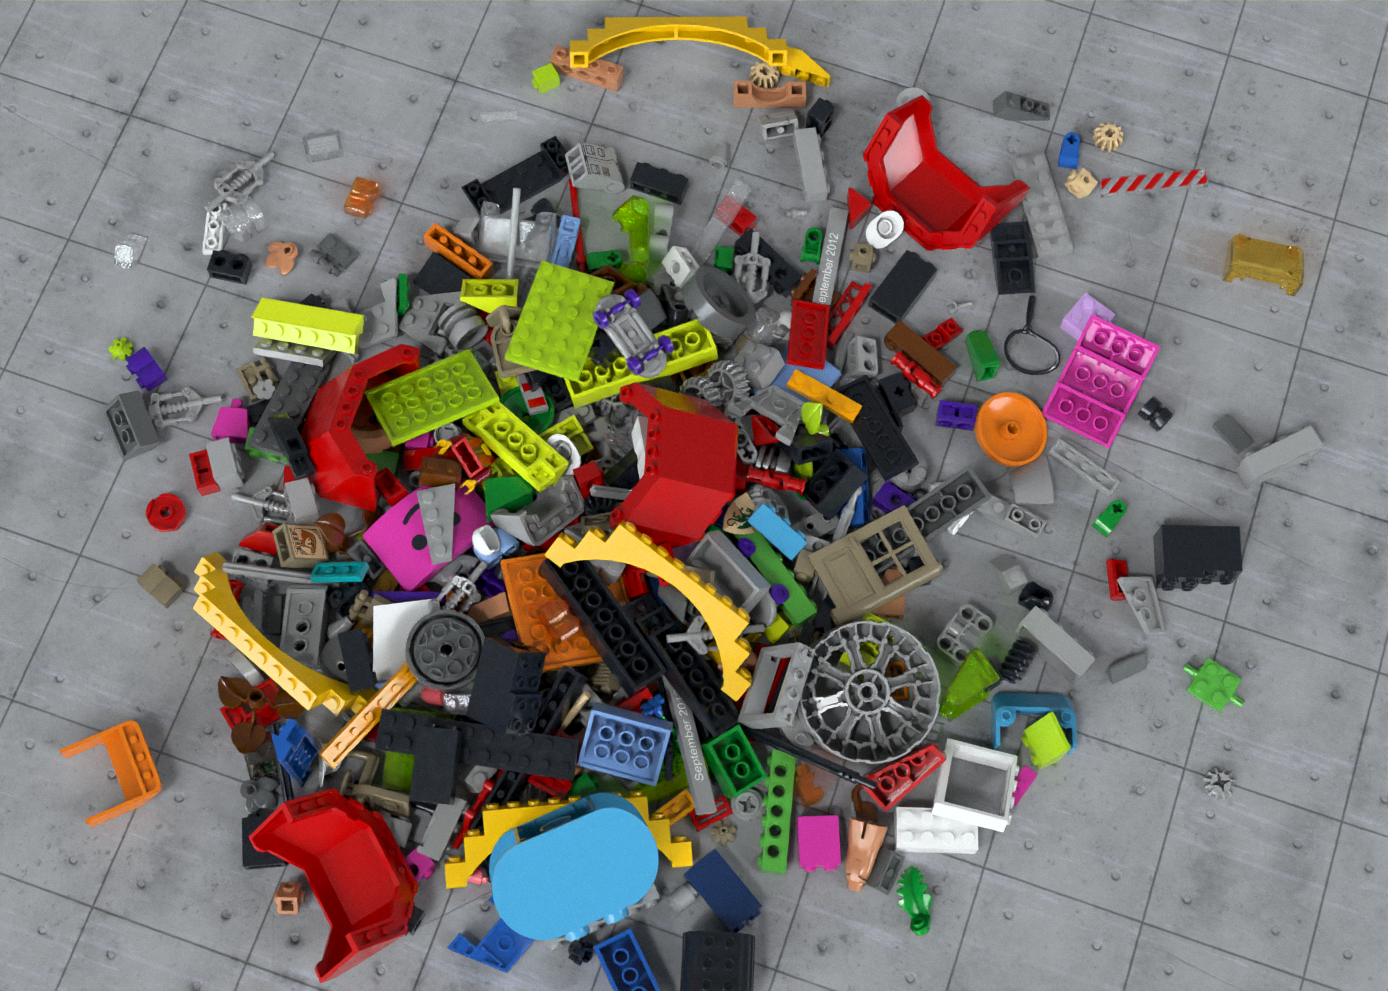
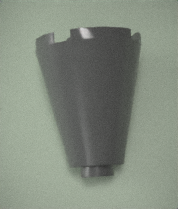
[658,584,702,627]

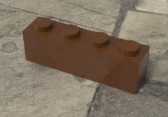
[883,320,957,386]

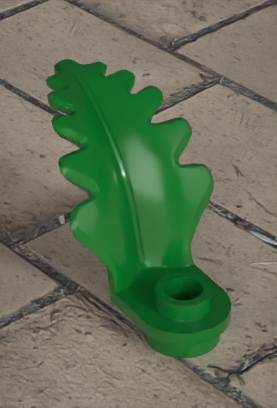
[896,866,932,936]

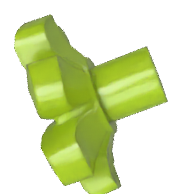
[109,337,133,361]

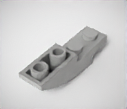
[976,493,1047,539]

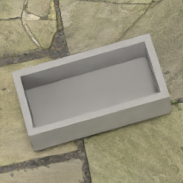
[1236,426,1323,489]
[685,530,771,614]
[1014,606,1096,685]

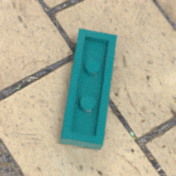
[309,561,369,583]

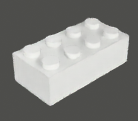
[894,807,978,854]

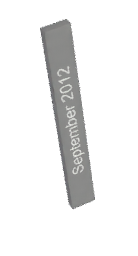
[812,207,849,305]
[662,675,717,815]

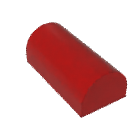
[1106,559,1128,601]

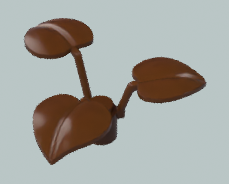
[315,505,385,582]
[218,676,306,754]

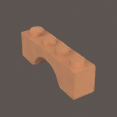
[733,81,806,108]

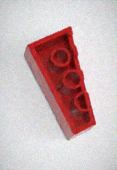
[861,740,947,812]

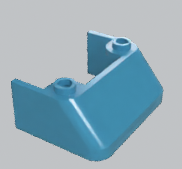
[991,693,1077,755]

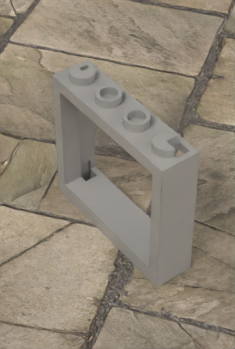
[737,642,816,729]

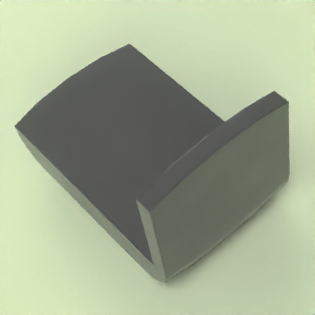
[635,288,667,330]

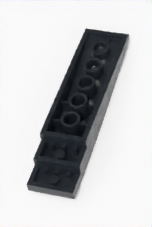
[622,592,740,737]

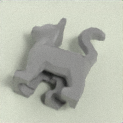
[426,554,480,589]

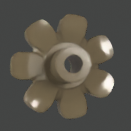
[710,820,736,846]

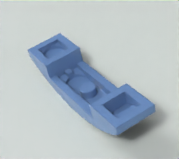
[551,215,581,268]

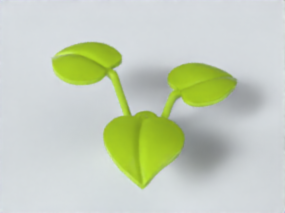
[773,402,829,484]

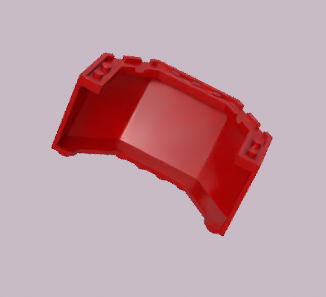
[863,95,1030,251]
[301,344,420,512]
[609,382,738,548]
[248,788,419,983]

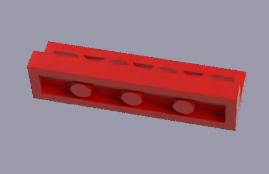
[826,281,872,351]

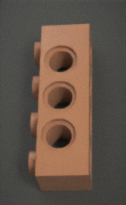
[550,45,624,92]

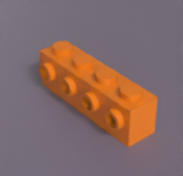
[423,223,494,279]

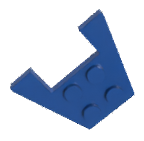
[447,895,534,973]

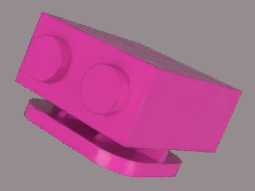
[796,815,841,872]

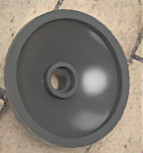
[320,635,373,684]

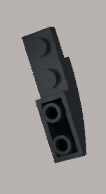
[267,412,315,480]

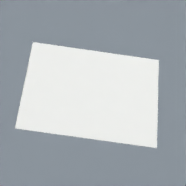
[373,598,436,681]

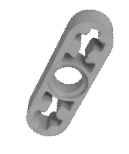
[726,413,757,465]

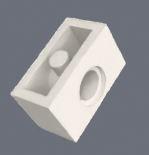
[662,246,700,288]

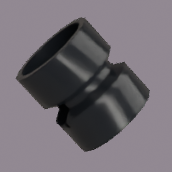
[1138,396,1174,432]

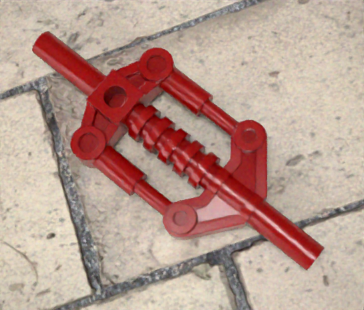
[451,769,503,850]

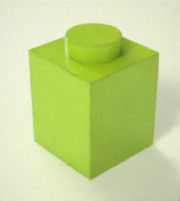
[531,63,560,94]

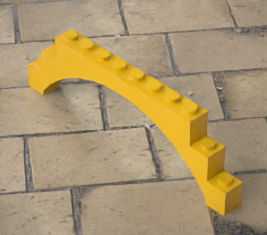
[570,16,787,68]
[545,520,753,702]
[193,552,377,716]
[444,790,693,889]

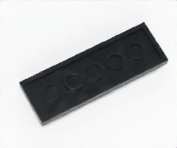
[835,375,919,481]

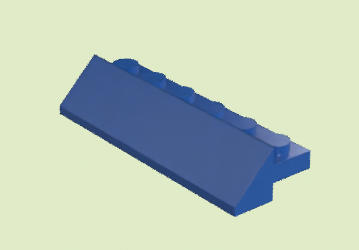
[271,718,320,788]

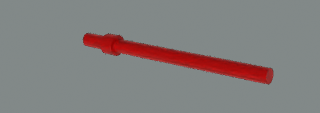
[569,179,587,274]

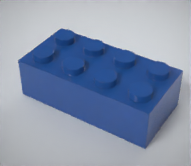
[593,928,660,991]

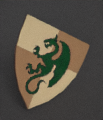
[722,492,757,535]

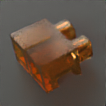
[794,763,824,809]

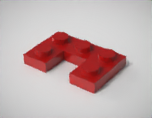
[622,543,675,599]
[219,678,282,730]
[528,730,584,800]

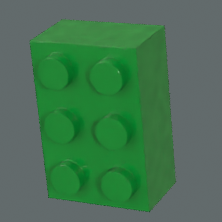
[700,724,767,798]

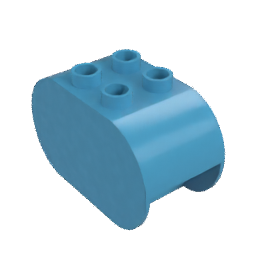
[489,792,659,941]

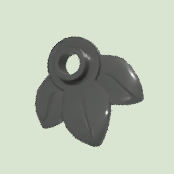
[240,777,278,814]

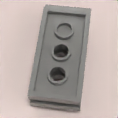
[280,584,331,672]

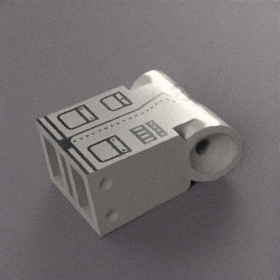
[565,142,624,194]

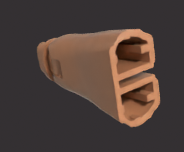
[845,817,888,892]

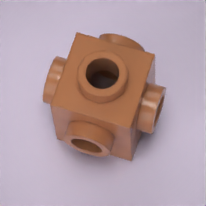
[274,882,305,914]

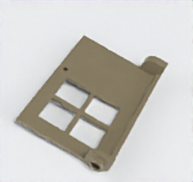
[808,505,943,627]

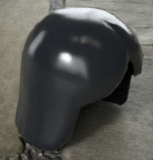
[1018,581,1054,612]

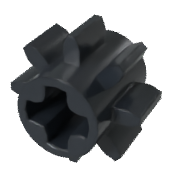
[568,938,593,966]

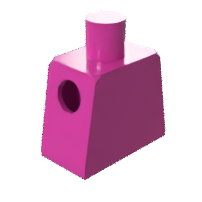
[211,398,251,444]

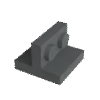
[242,590,283,636]

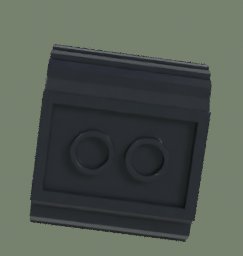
[680,931,755,991]

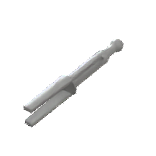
[808,486,862,601]

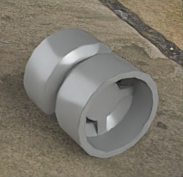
[434,423,463,447]

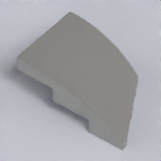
[1009,455,1054,505]

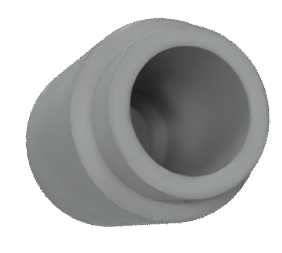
[668,883,698,913]

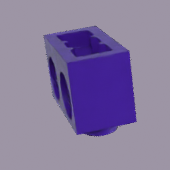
[935,400,977,431]

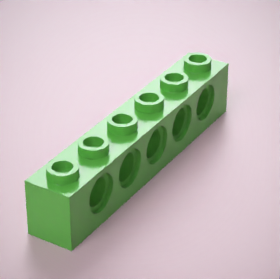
[757,749,796,875]

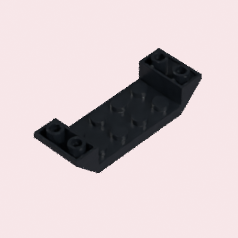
[461,135,569,217]

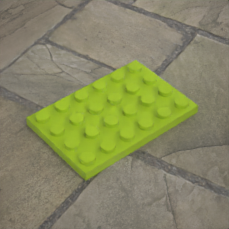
[505,260,614,383]
[364,349,500,447]

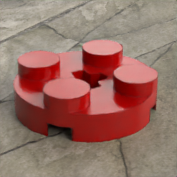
[146,493,186,532]

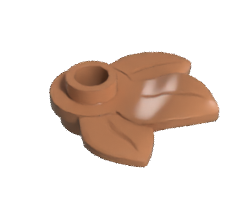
[265,241,298,276]

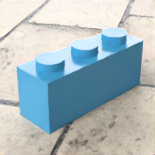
[746,503,807,560]

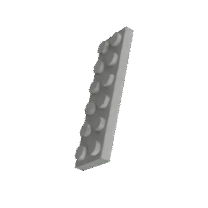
[1009,153,1074,259]

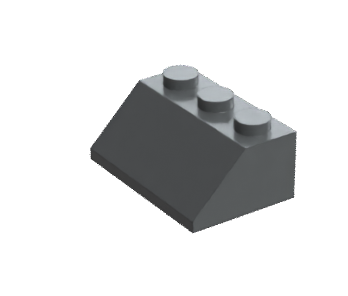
[103,390,160,461]

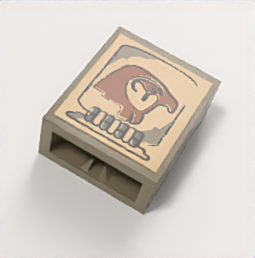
[272,523,330,568]

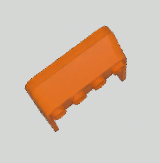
[59,720,162,827]

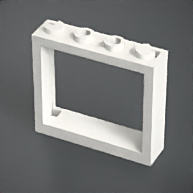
[932,738,1020,832]

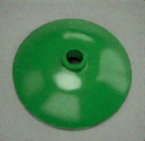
[500,386,554,435]

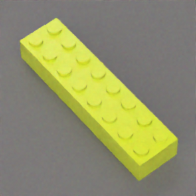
[564,319,718,409]

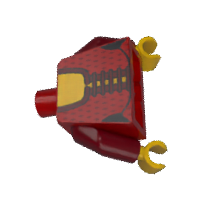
[435,433,495,494]

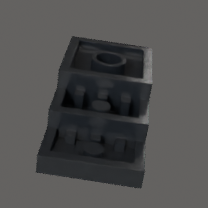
[990,221,1035,295]

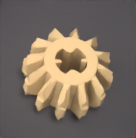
[749,60,780,89]
[1093,121,1124,153]

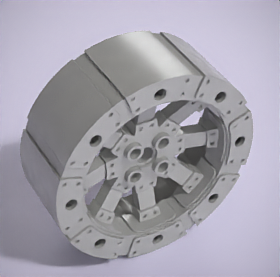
[796,621,941,764]

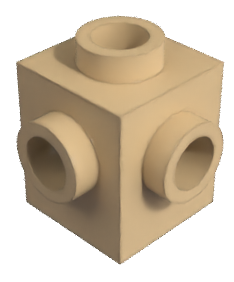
[1064,167,1098,199]

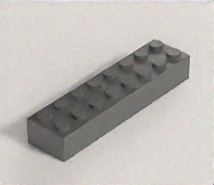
[860,465,991,576]

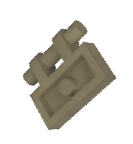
[236,357,280,403]
[349,590,393,628]

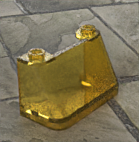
[1222,234,1304,296]

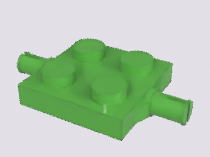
[1183,658,1245,713]

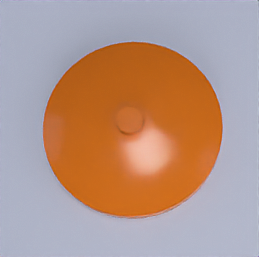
[975,392,1047,467]

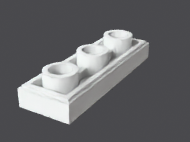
[202,202,228,255]

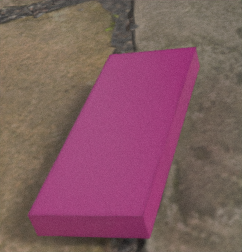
[1002,765,1038,806]

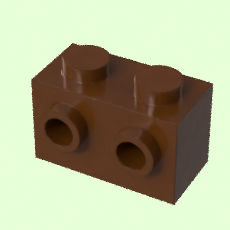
[418,456,462,490]

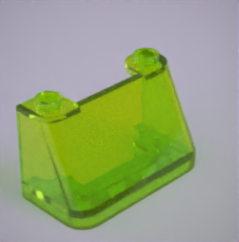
[612,195,649,285]
[938,647,1000,722]

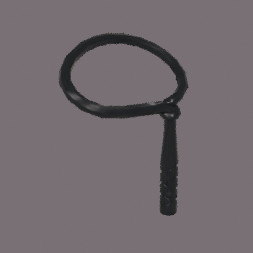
[1004,295,1060,375]

